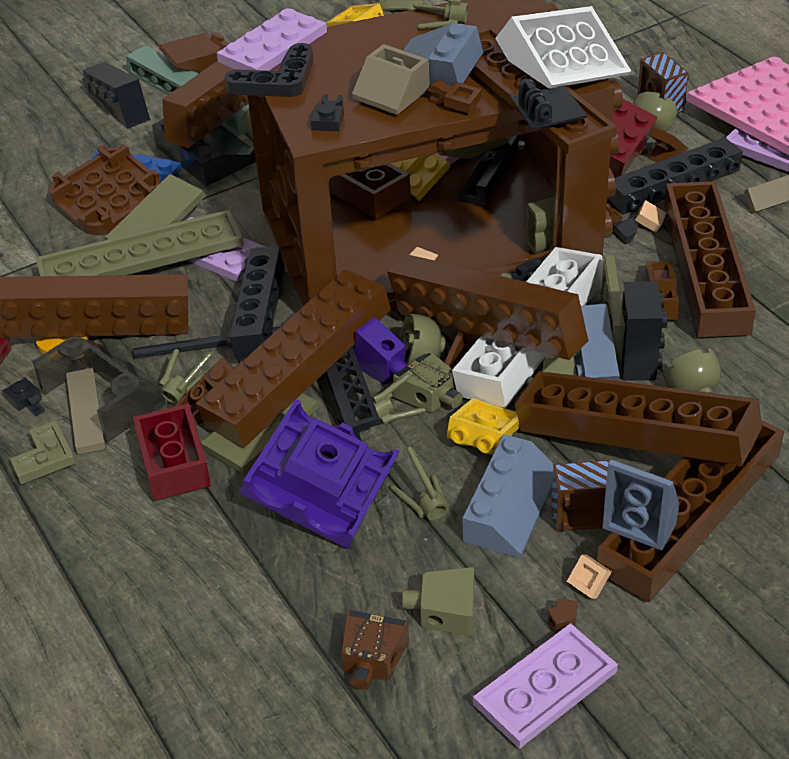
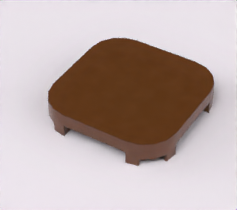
[48,144,161,235]

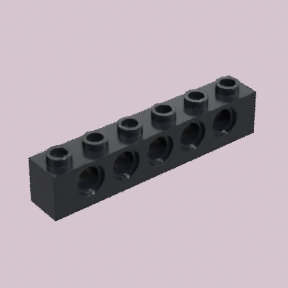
[607,137,743,215]
[227,245,285,359]

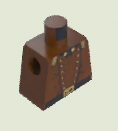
[342,610,409,690]

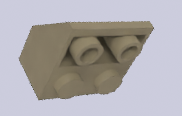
[352,44,430,115]

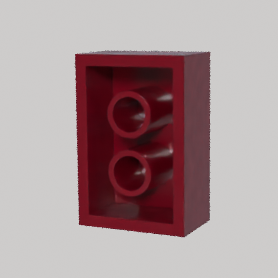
[609,99,658,178]
[133,403,211,501]

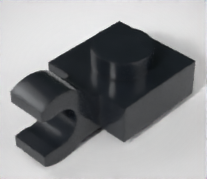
[2,377,45,416]

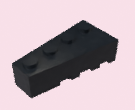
[82,62,150,129]

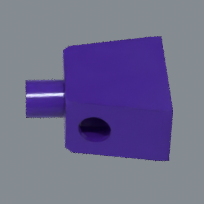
[354,317,407,384]

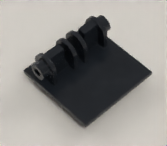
[511,79,587,130]

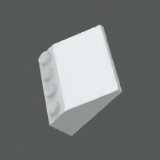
[495,6,631,88]

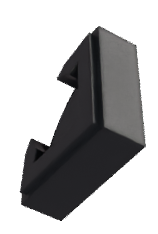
[613,217,638,244]

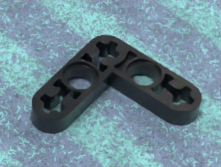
[224,43,313,97]

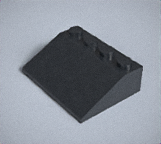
[152,118,256,186]

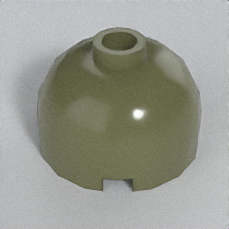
[633,92,678,132]
[400,314,445,365]
[662,348,721,393]

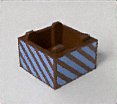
[637,52,689,113]
[551,459,614,532]

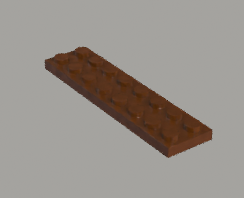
[471,26,617,155]

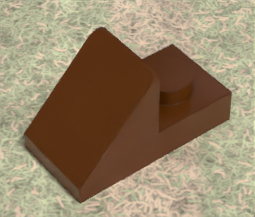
[649,127,689,162]

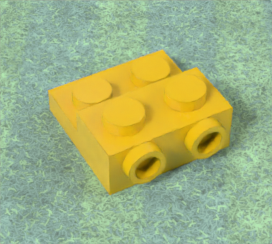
[326,3,384,27]
[390,153,451,201]
[447,398,520,455]

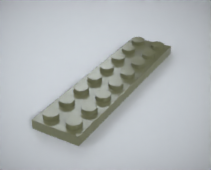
[35,209,244,276]

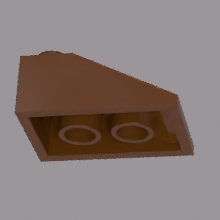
[159,32,230,72]

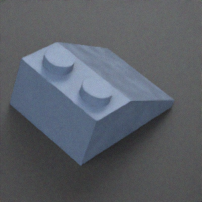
[403,23,483,86]
[603,460,679,550]

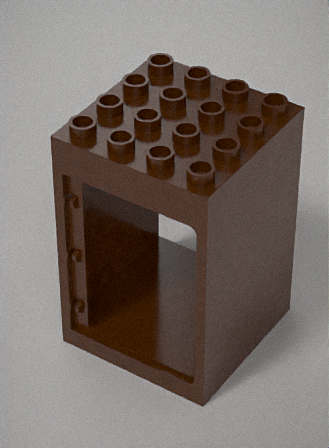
[247,0,623,312]

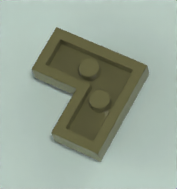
[10,420,76,484]

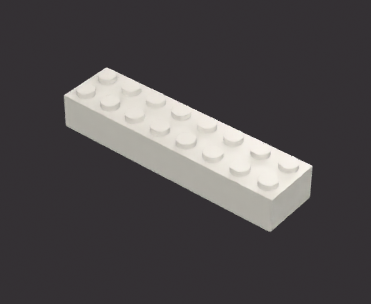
[452,247,603,408]

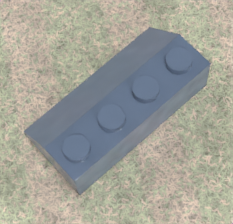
[463,434,553,558]

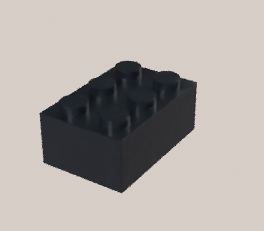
[621,282,667,381]

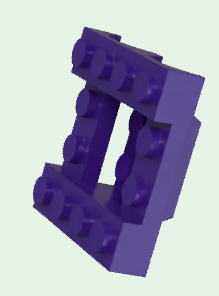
[240,399,400,549]

